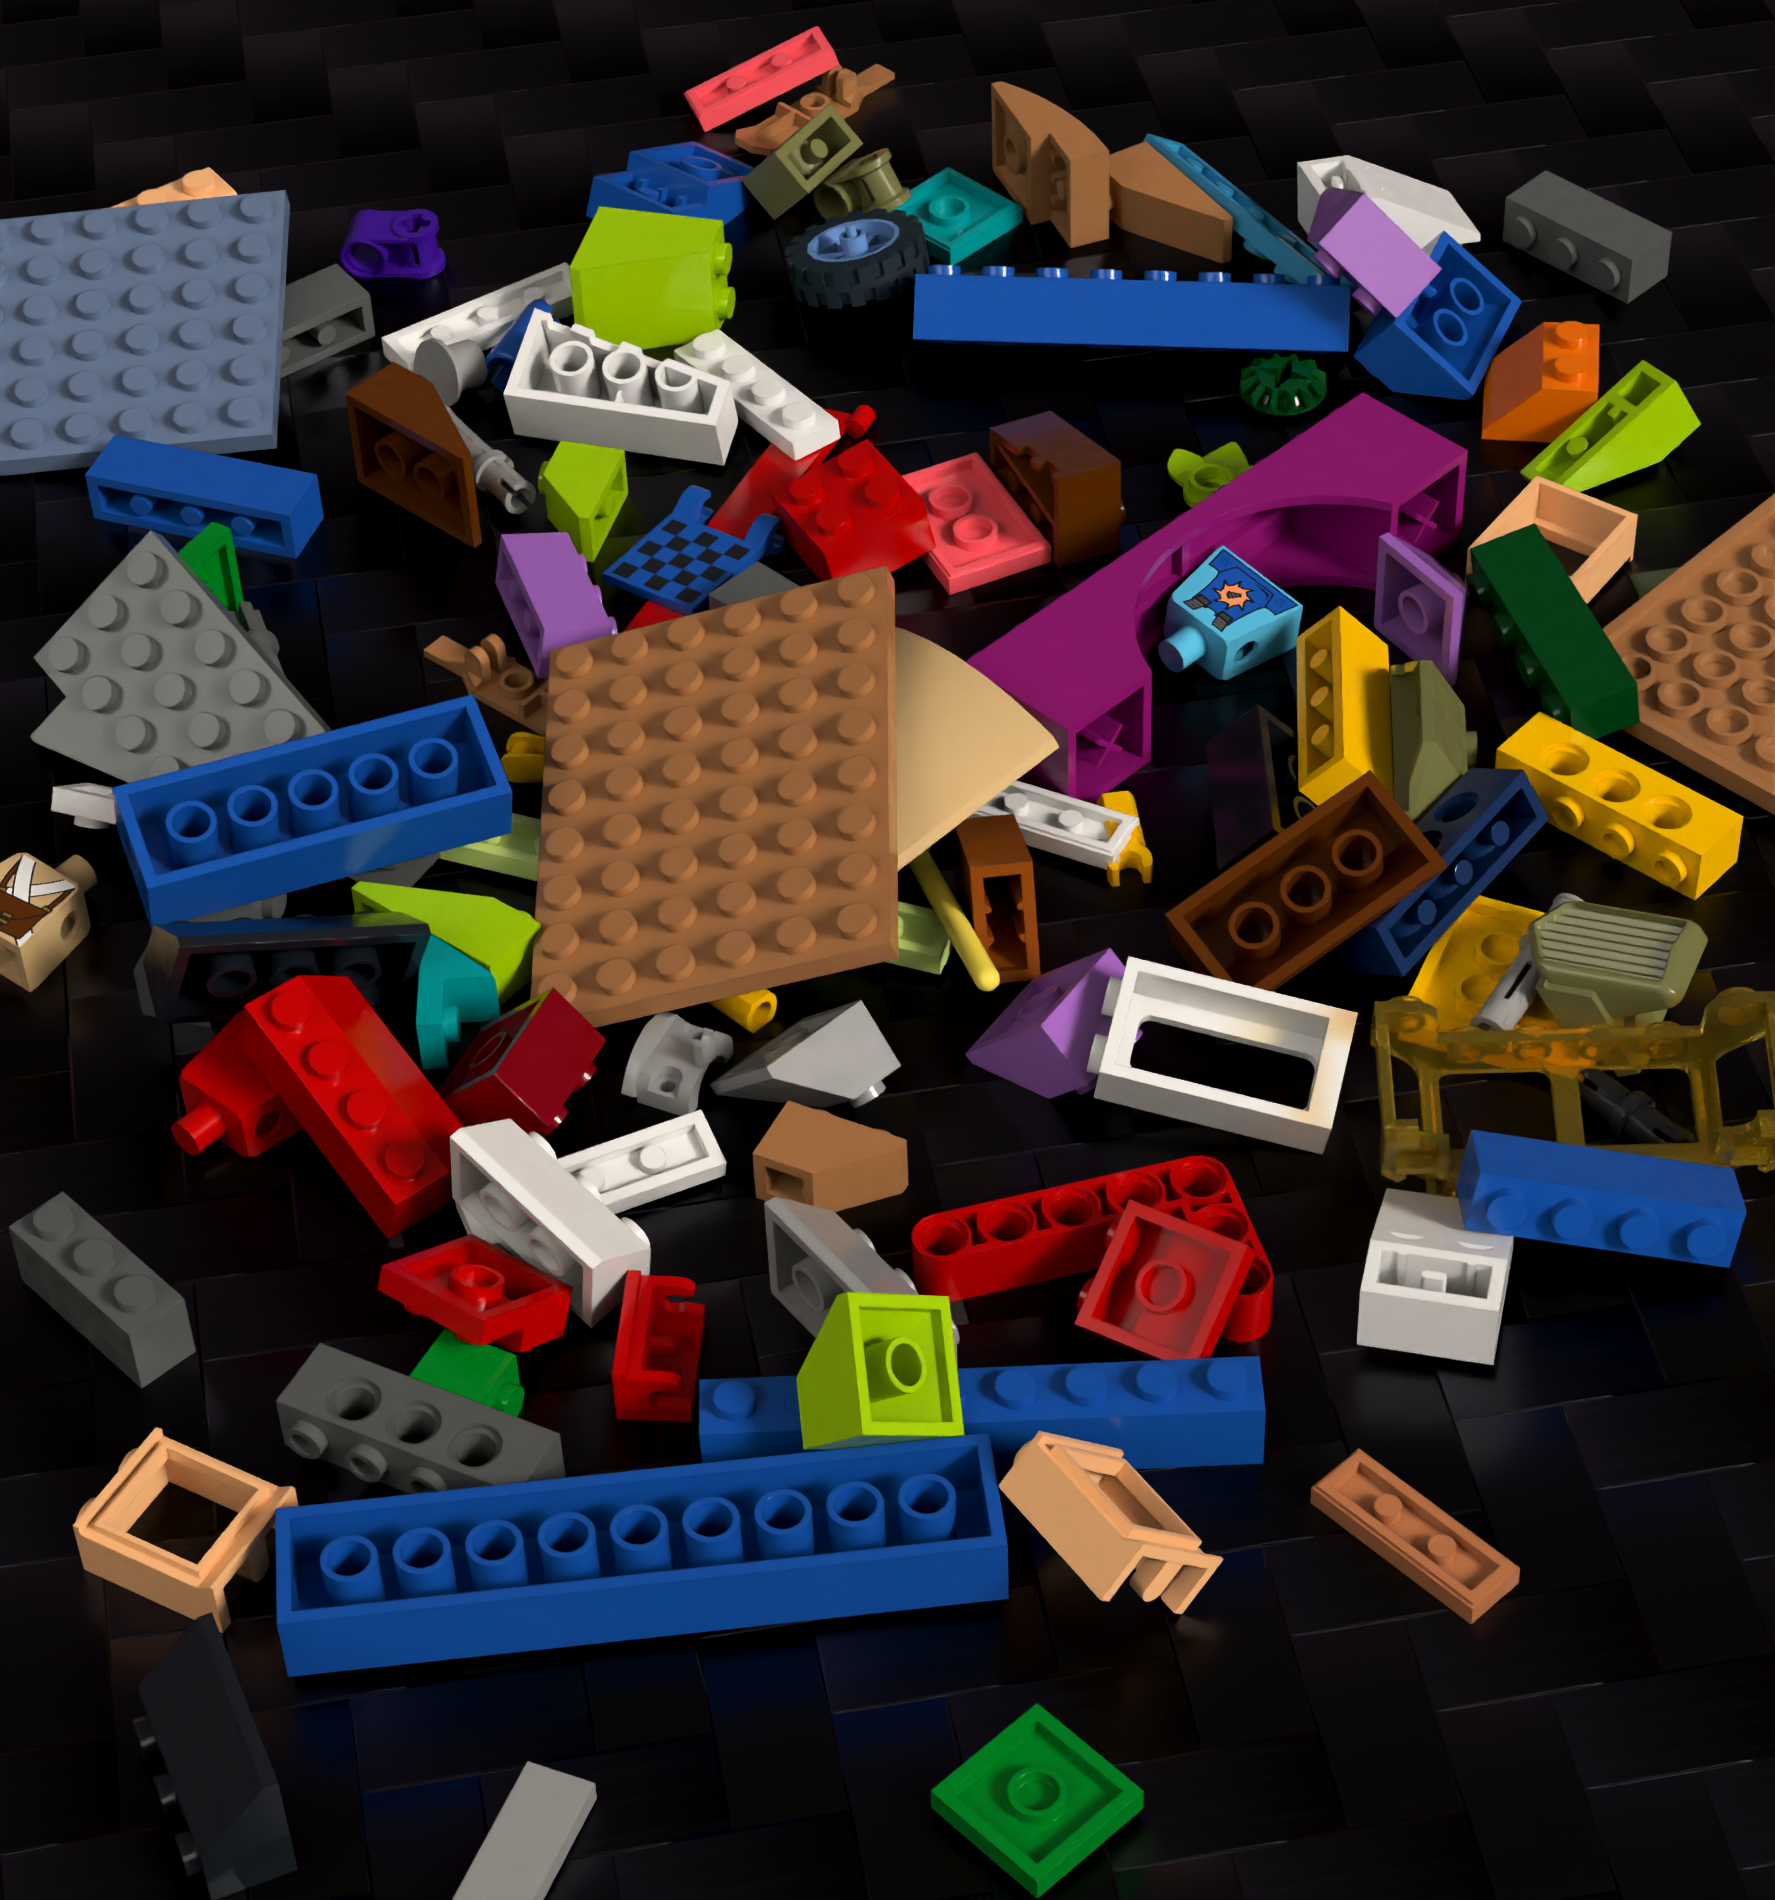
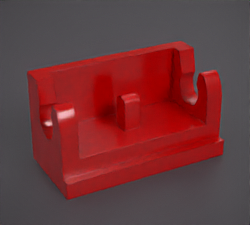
[612,1270,706,1422]

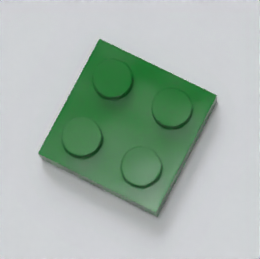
[931,1703,1144,1899]

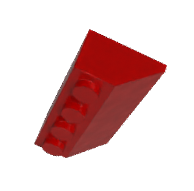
[239,975,464,1240]

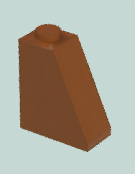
[954,814,1041,984]

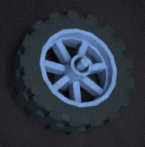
[785,209,930,309]

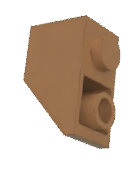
[752,1100,909,1212]

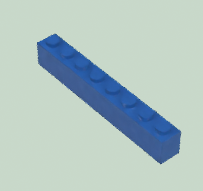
[913,265,1351,356]
[699,1356,1266,1475]

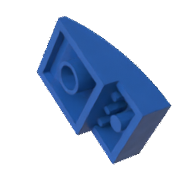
[586,141,756,226]

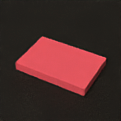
[902,452,1052,595]

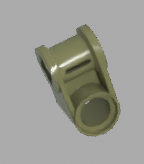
[813,148,912,219]

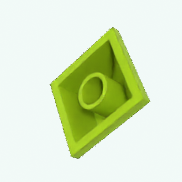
[796,1292,965,1450]

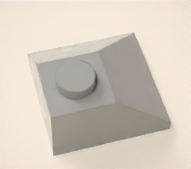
[709,1000,901,1108]

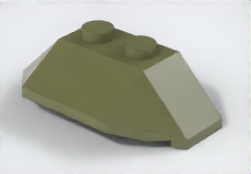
[1390,660,1477,825]

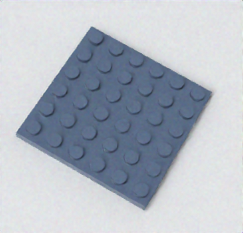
[0,190,290,476]

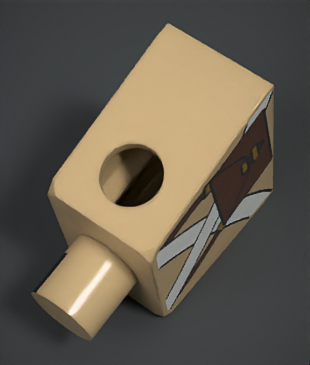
[0,853,97,993]

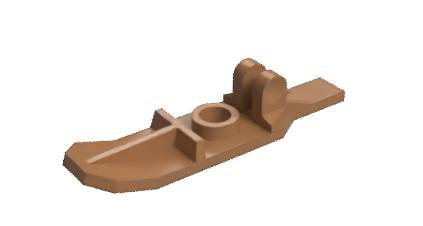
[734,63,895,156]
[423,634,549,737]

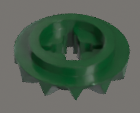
[1239,352,1327,416]

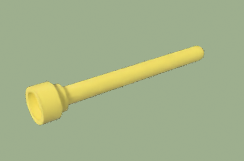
[908,846,1000,992]

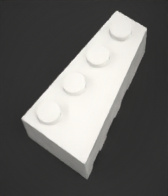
[503,308,738,466]

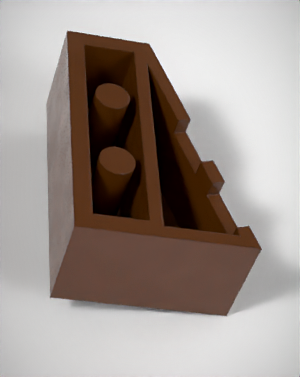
[989,411,1126,569]

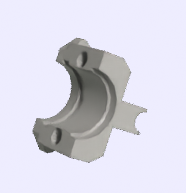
[621,1012,734,1116]

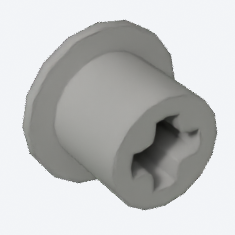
[414,338,488,407]

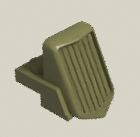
[1528,901,1708,1077]

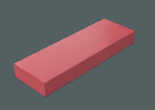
[684,26,840,132]

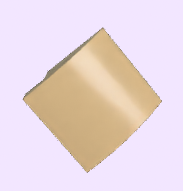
[895,627,1059,871]

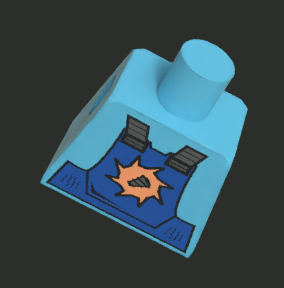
[1158,545,1303,680]

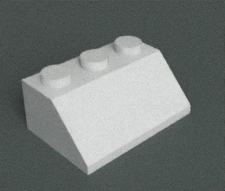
[450,1118,651,1329]

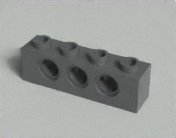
[276,1343,566,1494]

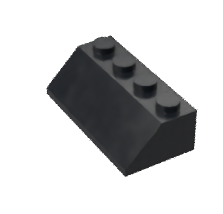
[143,911,431,1025]

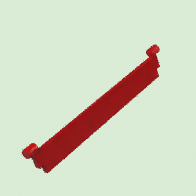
[623,405,876,632]

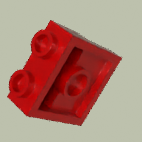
[1074,1199,1257,1360]
[377,1234,573,1353]

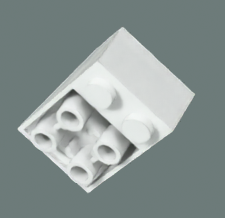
[1297,155,1480,249]
[1357,1188,1515,1365]

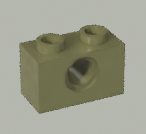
[741,103,863,220]

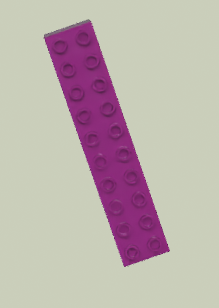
[965,392,1468,803]

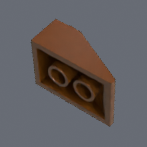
[345,362,482,548]

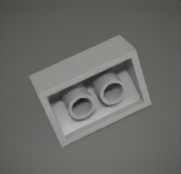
[764,1197,960,1369]

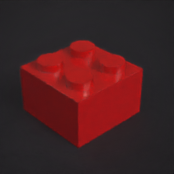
[771,439,936,581]

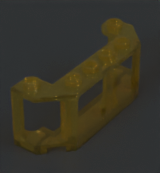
[1370,987,1775,1198]

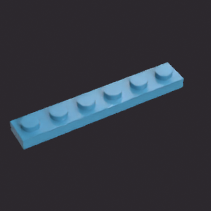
[1143,133,1360,312]

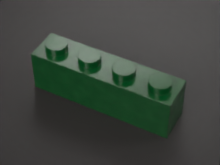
[1466,523,1640,740]

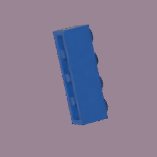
[85,435,324,559]
[1455,1130,1747,1268]

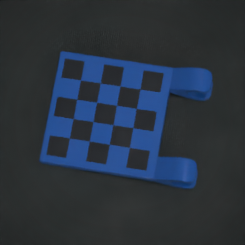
[603,485,785,616]

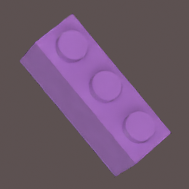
[495,532,618,679]

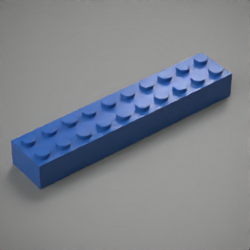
[275,1433,1009,1677]

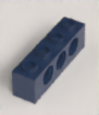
[1337,768,1549,977]

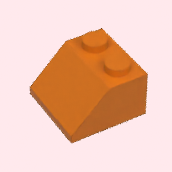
[1481,321,1599,443]

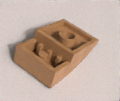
[991,81,1109,248]

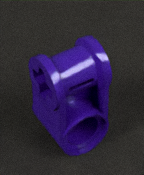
[340,209,446,280]

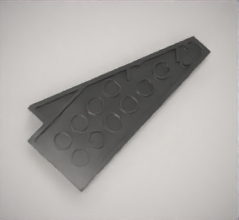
[30,530,441,887]

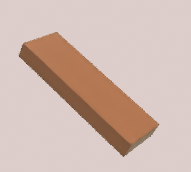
[1310,1448,1520,1624]

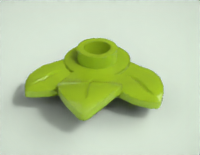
[1167,442,1254,508]

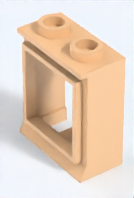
[1465,476,1638,604]
[73,1427,299,1633]
[998,1431,1224,1614]

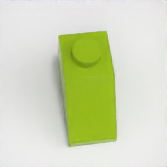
[538,440,628,563]

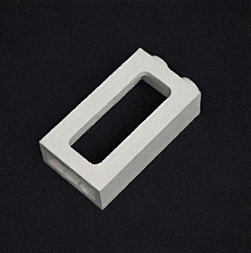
[1086,956,1358,1155]

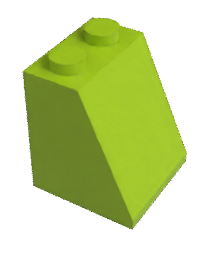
[569,206,735,350]

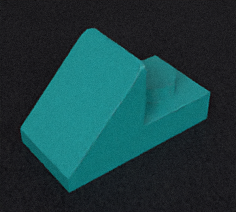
[416,935,500,1070]

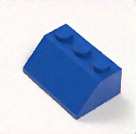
[1353,230,1522,400]

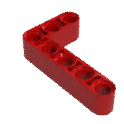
[911,1155,1274,1343]

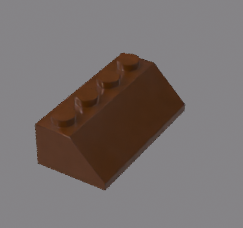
[1165,770,1447,992]

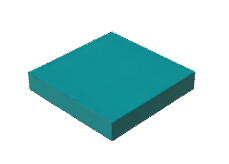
[890,167,1023,265]

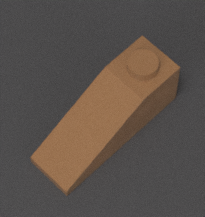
[1109,141,1233,264]

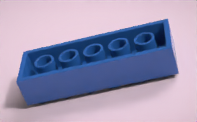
[112,694,512,929]

